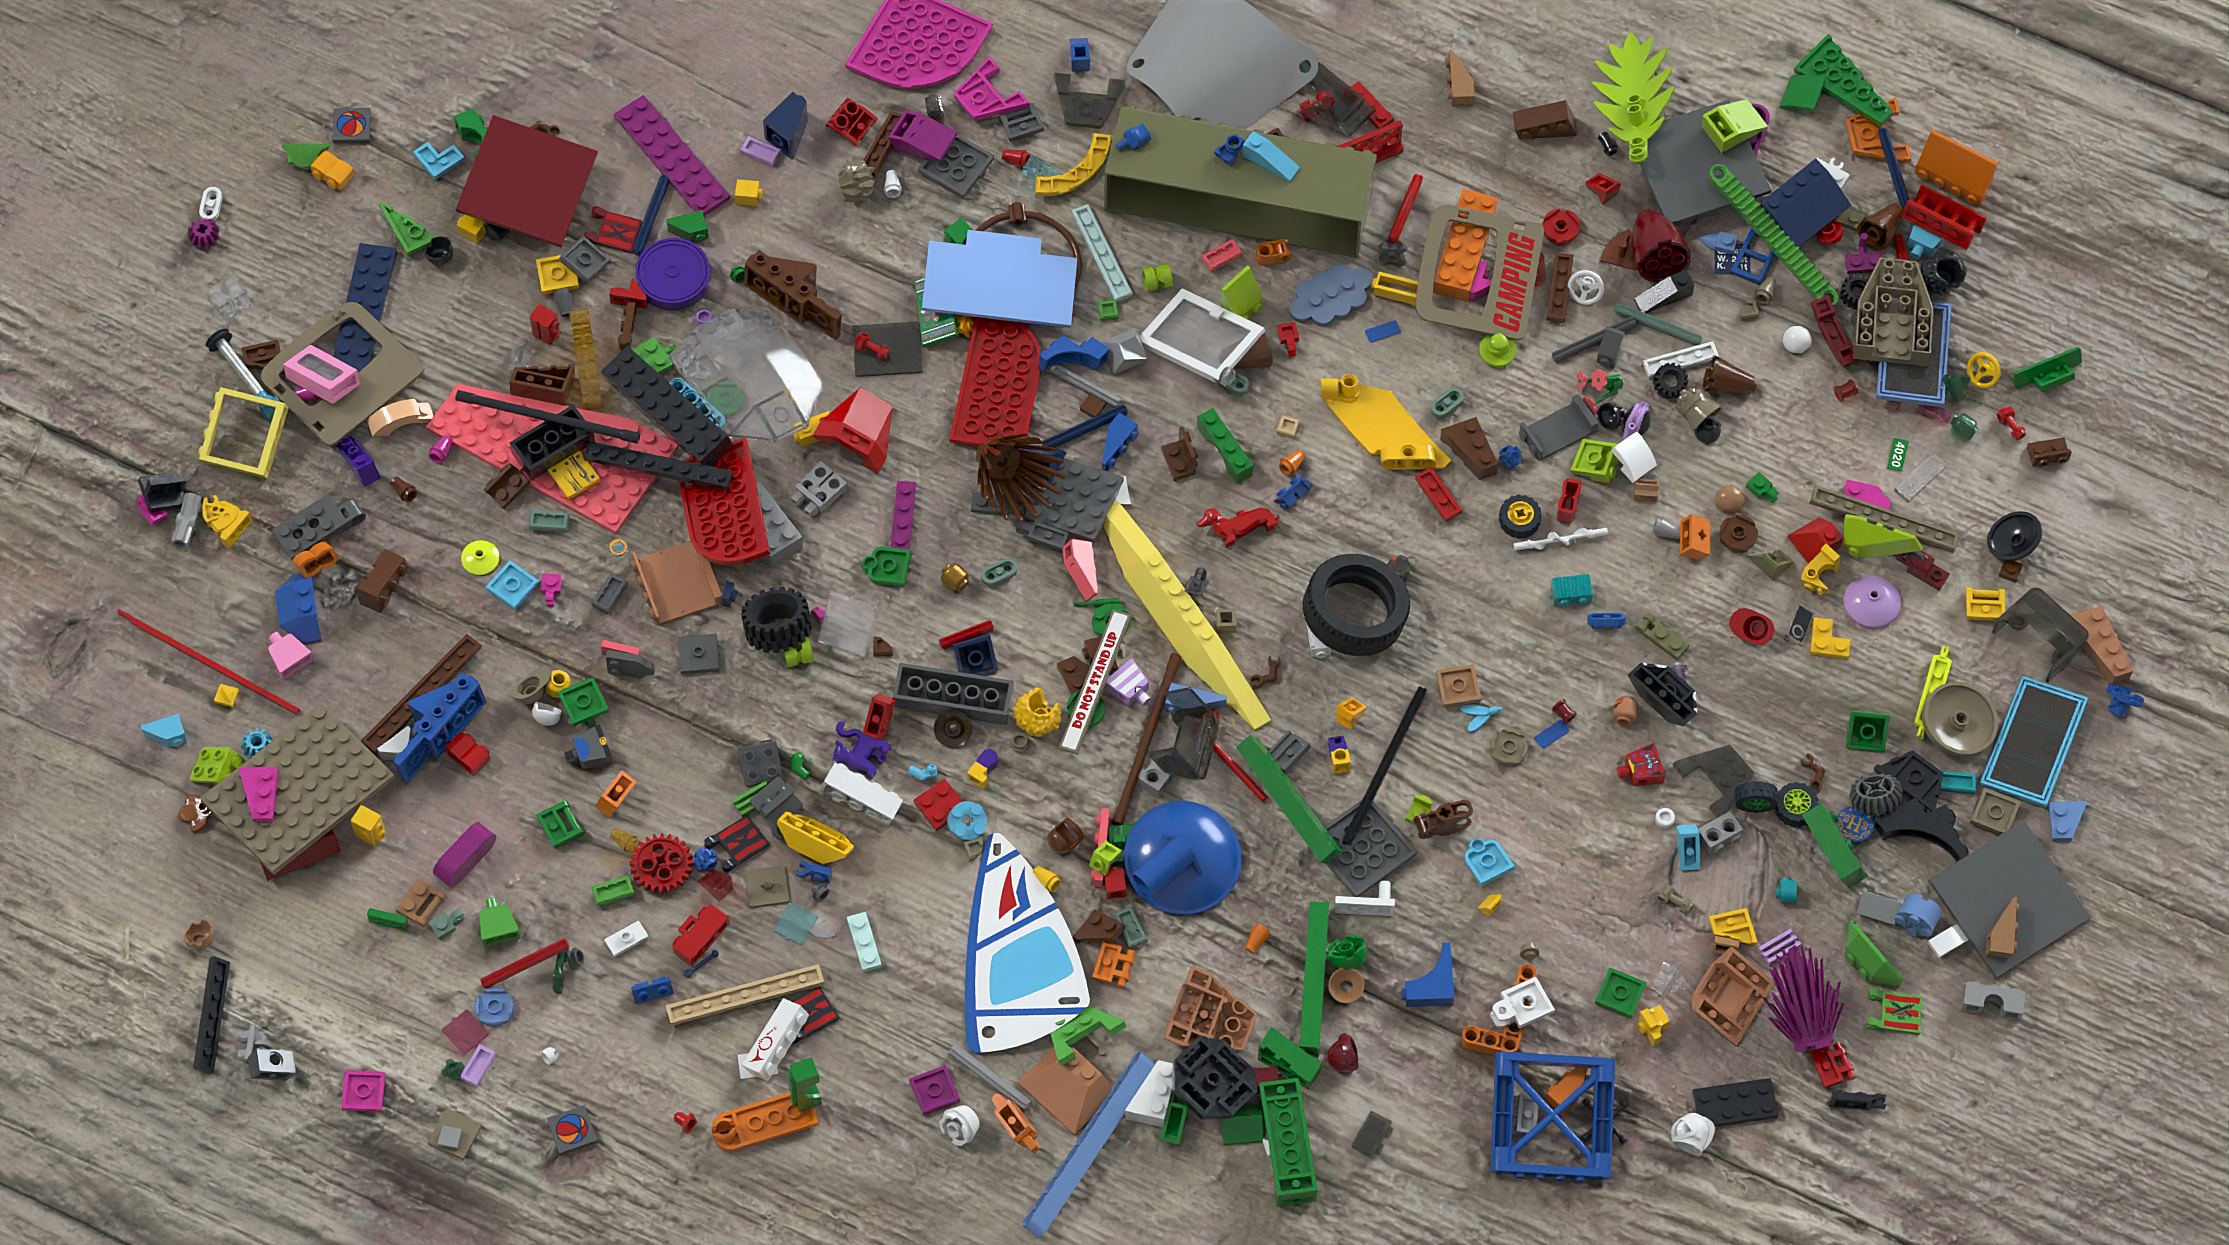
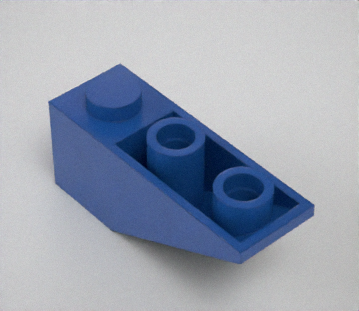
[1102,412,1139,471]

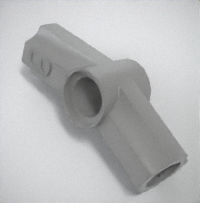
[171,493,202,550]

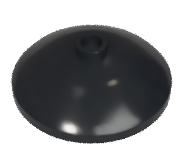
[1987,511,2043,561]

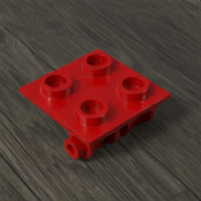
[1298,90,1336,121]

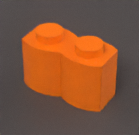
[293,542,338,578]

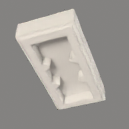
[604,921,649,958]

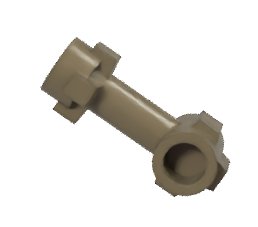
[1657,884,1694,914]

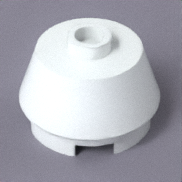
[939,1105,980,1146]

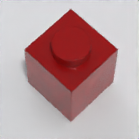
[1104,867,1126,900]

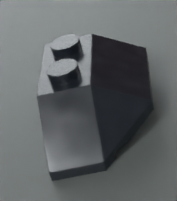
[1628,662,1697,727]

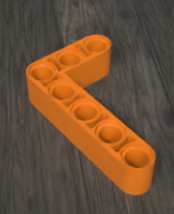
[1461,964,1537,1056]

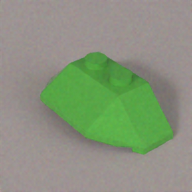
[1845,919,1903,988]

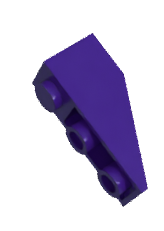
[336,436,381,487]

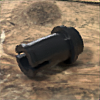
[1598,132,1617,156]

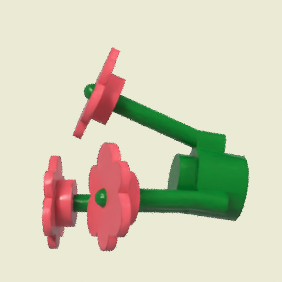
[1577,369,1623,416]

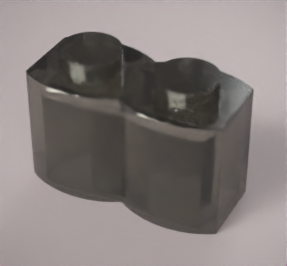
[1352,1111,1394,1159]

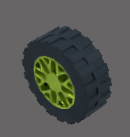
[1775,782,1819,827]

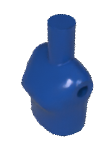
[1115,123,1151,150]

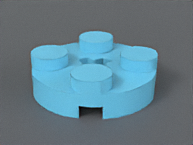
[947,801,987,841]

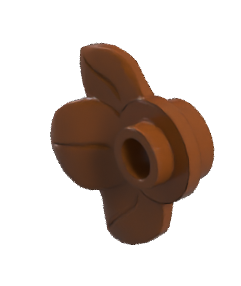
[177,794,213,832]

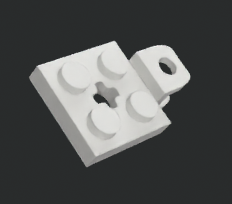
[1490,977,1555,1028]

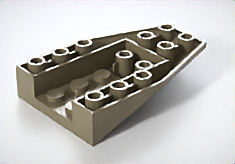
[1853,257,1933,367]

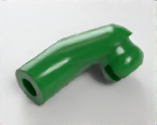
[791,752,810,781]

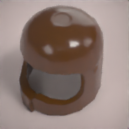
[1047,818,1084,854]

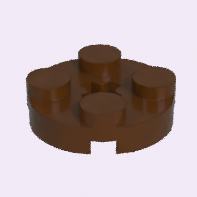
[1719,515,1758,553]

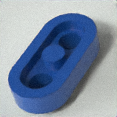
[1587,613,1626,629]

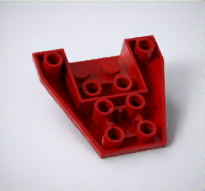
[812,387,893,474]

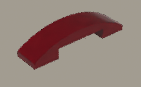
[1811,296,1860,367]

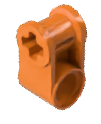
[1255,239,1293,266]

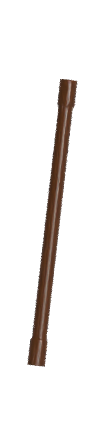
[1111,653,1182,826]

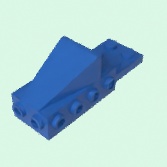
[393,673,487,783]

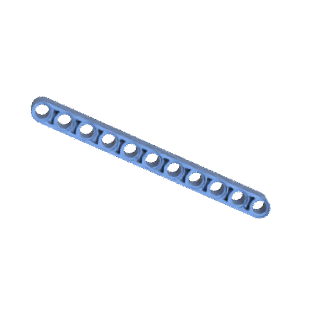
[1022,1052,1155,1238]

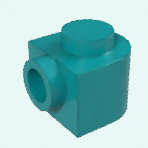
[1776,878,1797,903]

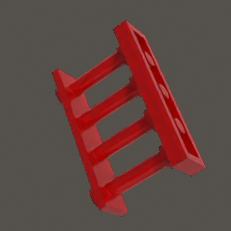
[1901,184,1988,250]

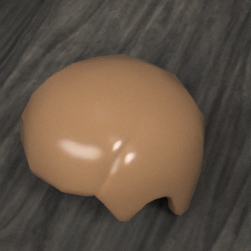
[1714,485,1745,513]
[184,919,214,949]

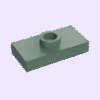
[529,510,569,533]
[1113,906,1148,949]

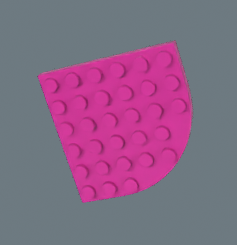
[845,0,993,89]

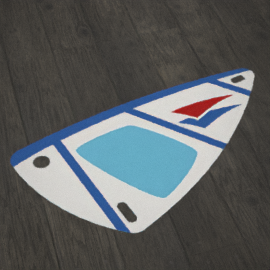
[965,833,1090,1053]

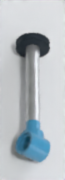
[206,329,280,422]

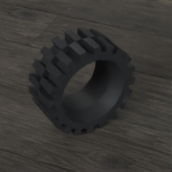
[741,587,812,653]

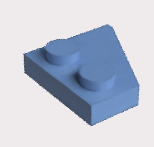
[2048,801,2086,841]

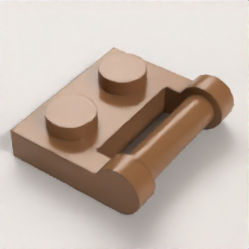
[395,878,447,928]

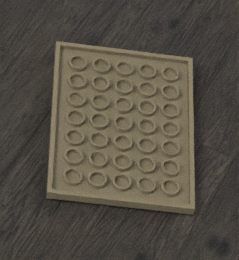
[200,703,396,875]

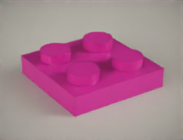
[341,1070,386,1112]

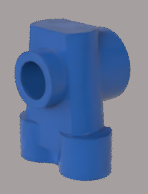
[1214,134,1245,166]

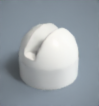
[541,1047,558,1065]

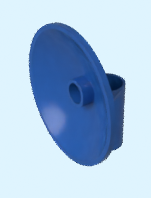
[1124,801,1241,915]

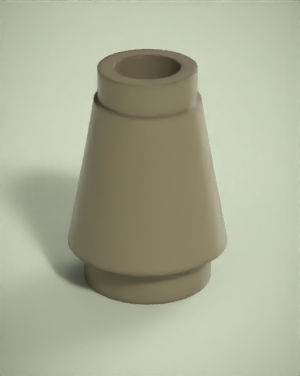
[1755,277,1776,304]

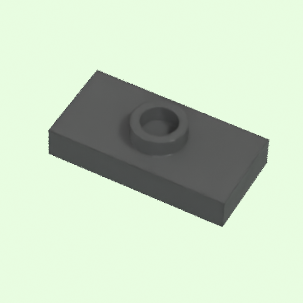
[591,573,628,614]

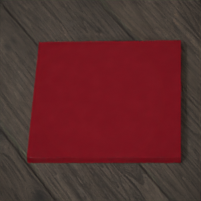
[455,115,598,248]

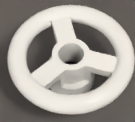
[1568,270,1604,305]

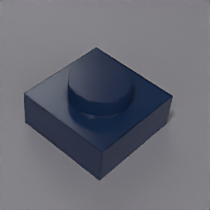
[722,581,737,608]

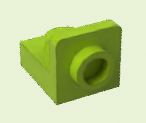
[1405,794,1433,825]
[1089,841,1122,875]

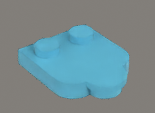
[1465,838,1515,887]

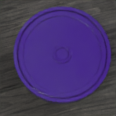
[635,238,711,310]

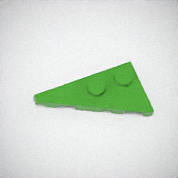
[378,202,438,256]

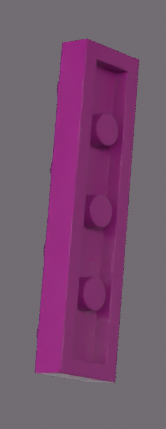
[890,481,916,550]

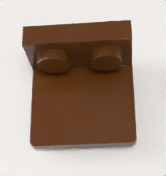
[1161,426,1198,481]

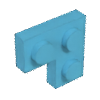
[413,142,465,180]

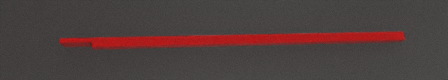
[117,609,300,715]

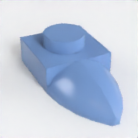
[1699,231,1738,254]

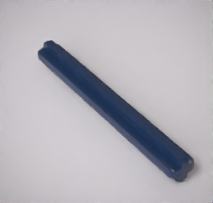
[1878,128,1909,209]
[632,175,669,256]
[1042,405,1128,448]

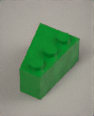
[1258,1027,1322,1090]

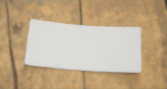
[1116,476,1131,504]

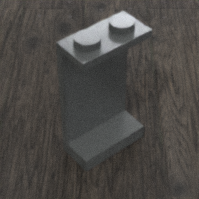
[1519,394,1598,461]

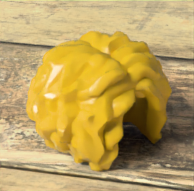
[1013,688,1061,737]

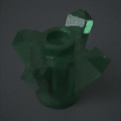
[1943,373,1971,402]

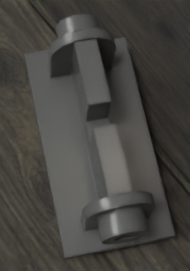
[1184,567,1209,596]

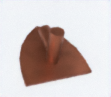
[1601,229,1637,270]

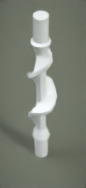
[1513,528,1608,551]

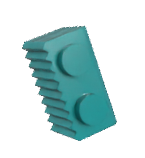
[1551,574,1593,607]

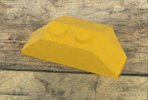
[777,811,854,864]

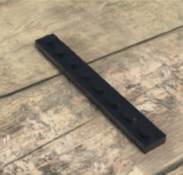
[583,441,733,491]

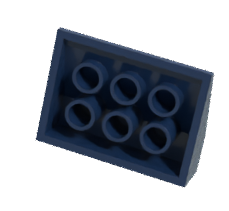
[1760,158,1851,247]

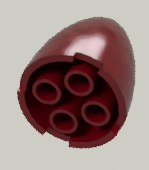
[1632,209,1691,282]

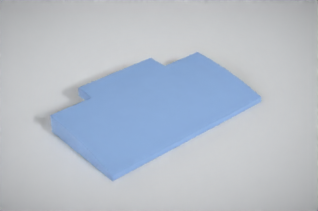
[922,230,1077,328]

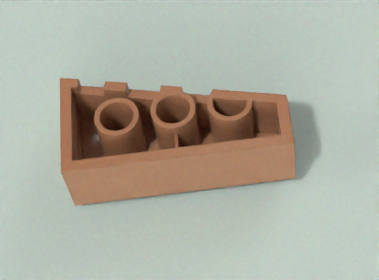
[2063,605,2133,685]

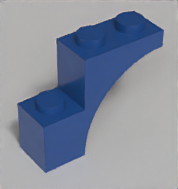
[1038,335,1110,372]

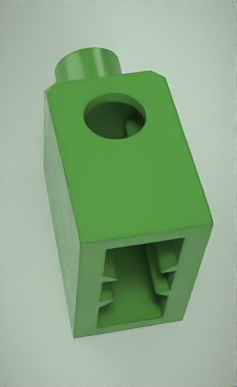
[480,898,520,947]

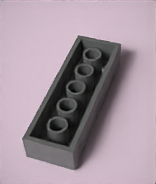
[892,663,1014,725]

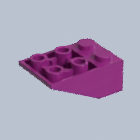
[888,110,958,161]

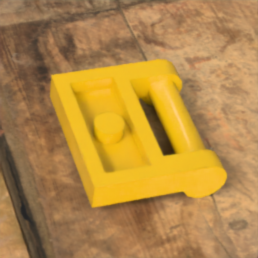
[1965,587,2005,621]

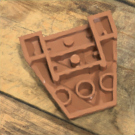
[1163,965,1258,1051]

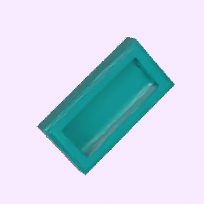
[1940,771,1976,794]

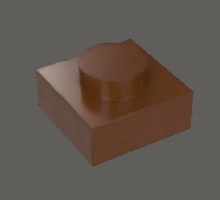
[1998,561,2023,583]

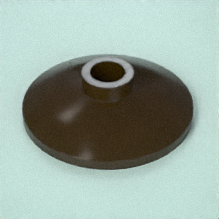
[934,709,972,748]

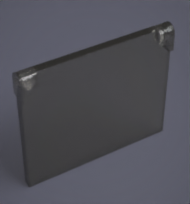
[851,321,923,377]

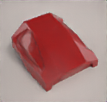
[825,97,878,146]

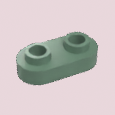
[1216,367,1249,395]
[1431,387,1464,418]
[981,558,1017,587]

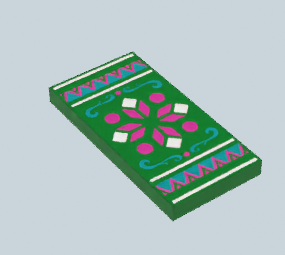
[914,277,959,348]

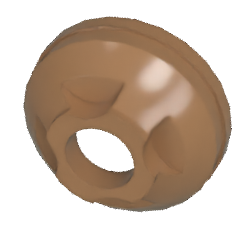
[1328,968,1365,1004]

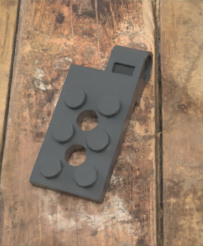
[272,493,366,561]

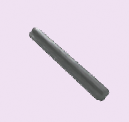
[1552,317,1636,362]

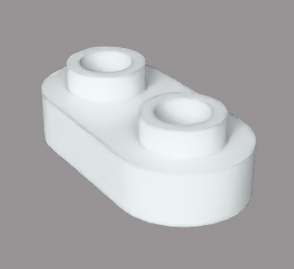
[199,187,223,221]

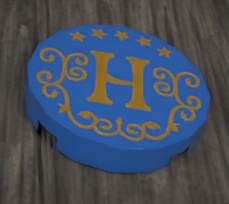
[1837,806,1875,844]

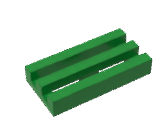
[367,908,409,931]

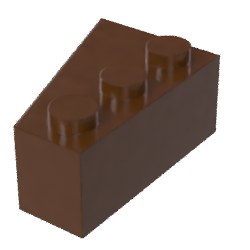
[1440,417,1498,480]

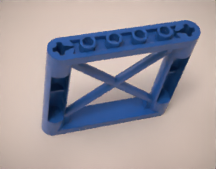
[1490,1052,1615,1182]

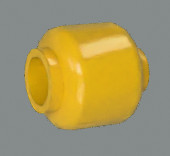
[545,670,571,698]

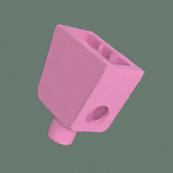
[268,632,314,680]

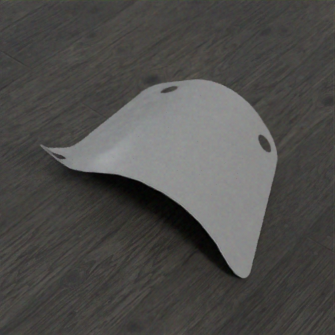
[1127,0,1318,129]

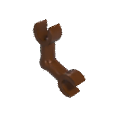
[530,121,560,136]
[1251,656,1280,689]
[1800,753,1825,793]

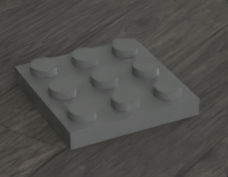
[917,135,994,199]

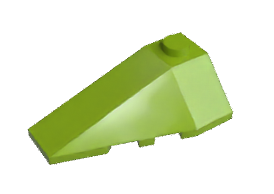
[1843,514,1923,558]

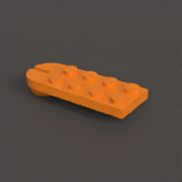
[712,1092,819,1152]

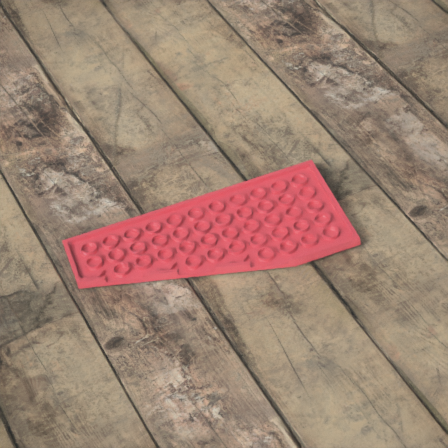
[426,384,678,535]

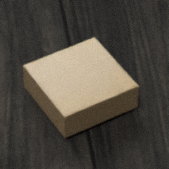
[1276,415,1300,439]

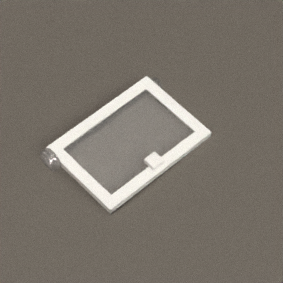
[1138,288,1265,386]

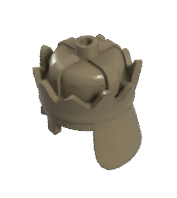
[1675,385,1723,430]

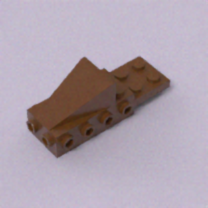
[744,250,842,340]

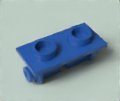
[1274,474,1311,510]
[631,976,674,1004]

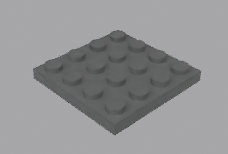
[1024,458,1124,543]
[1324,799,1417,897]

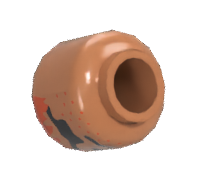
[1612,696,1639,726]

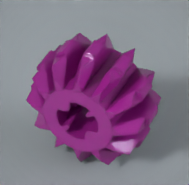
[188,217,219,249]

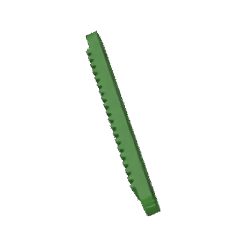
[1709,164,1838,307]

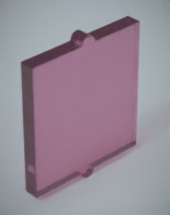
[442,1009,489,1055]

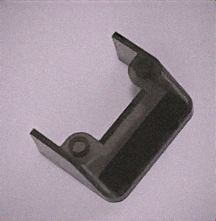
[1992,588,2089,683]
[1148,687,1219,781]

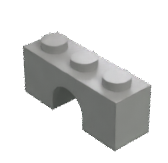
[1961,981,2026,1021]

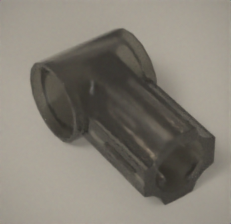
[925,94,945,126]

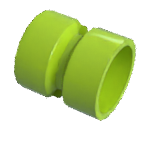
[1142,263,1173,292]
[783,638,814,668]

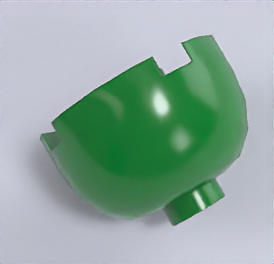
[1327,935,1367,971]

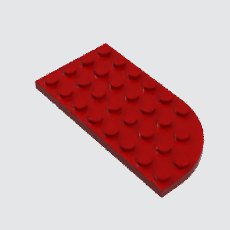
[949,317,1041,447]
[679,437,771,565]

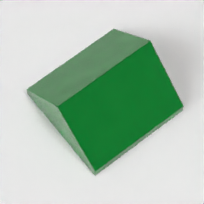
[1846,710,1890,752]
[1221,1103,1263,1145]

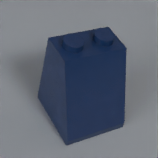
[763,92,808,160]

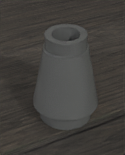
[554,288,572,317]

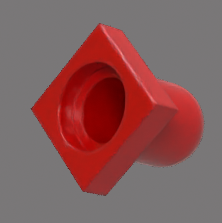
[674,1112,697,1134]

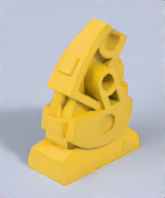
[202,495,253,549]

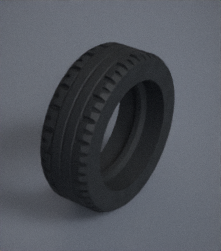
[1303,554,1410,656]

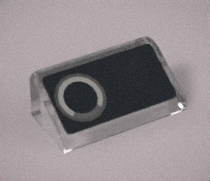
[1784,603,1815,646]

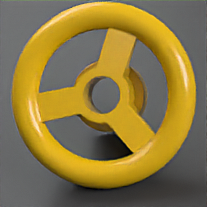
[1967,352,2001,389]

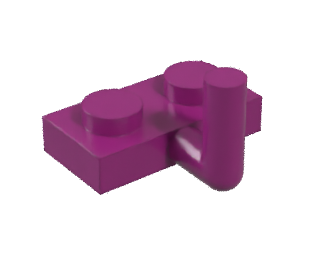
[1845,233,1883,274]

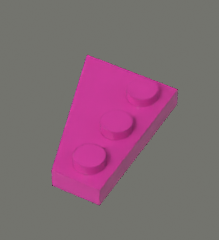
[239,767,278,822]

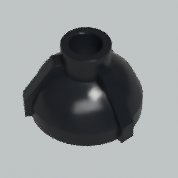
[1597,403,1625,430]
[1694,418,1721,445]

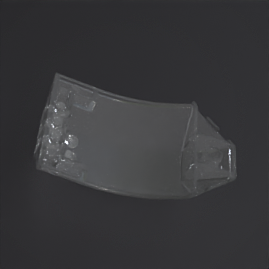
[669,306,824,443]

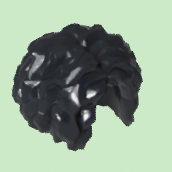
[1920,250,1967,295]

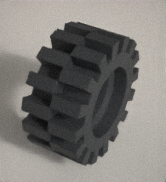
[1840,273,1870,310]
[1652,362,1689,399]

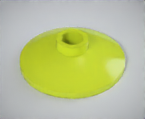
[461,540,499,576]

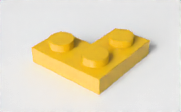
[1810,617,1851,660]

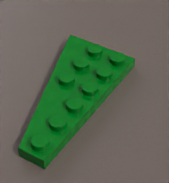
[1794,33,1892,127]

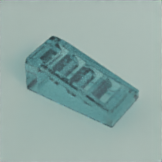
[1023,155,1063,180]

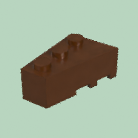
[1513,100,1577,139]
[509,364,575,406]
[356,549,408,613]

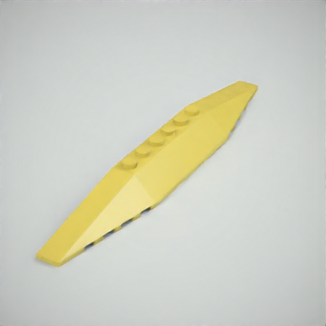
[1103,499,1271,731]

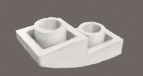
[1927,924,1969,959]

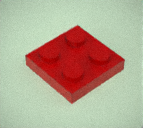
[913,779,963,831]

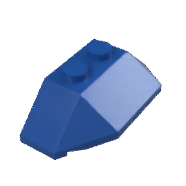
[275,574,321,644]

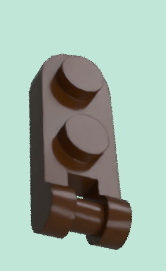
[618,301,637,351]

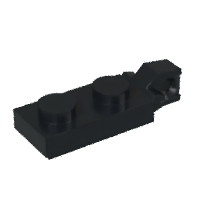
[1829,1090,1887,1111]

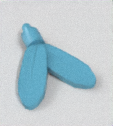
[1460,705,1503,732]

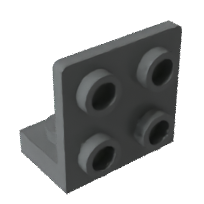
[737,738,783,786]

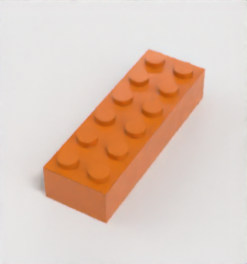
[1433,189,1498,302]

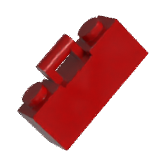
[672,903,730,967]

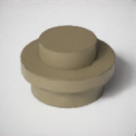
[1010,733,1029,752]
[1520,943,1539,961]

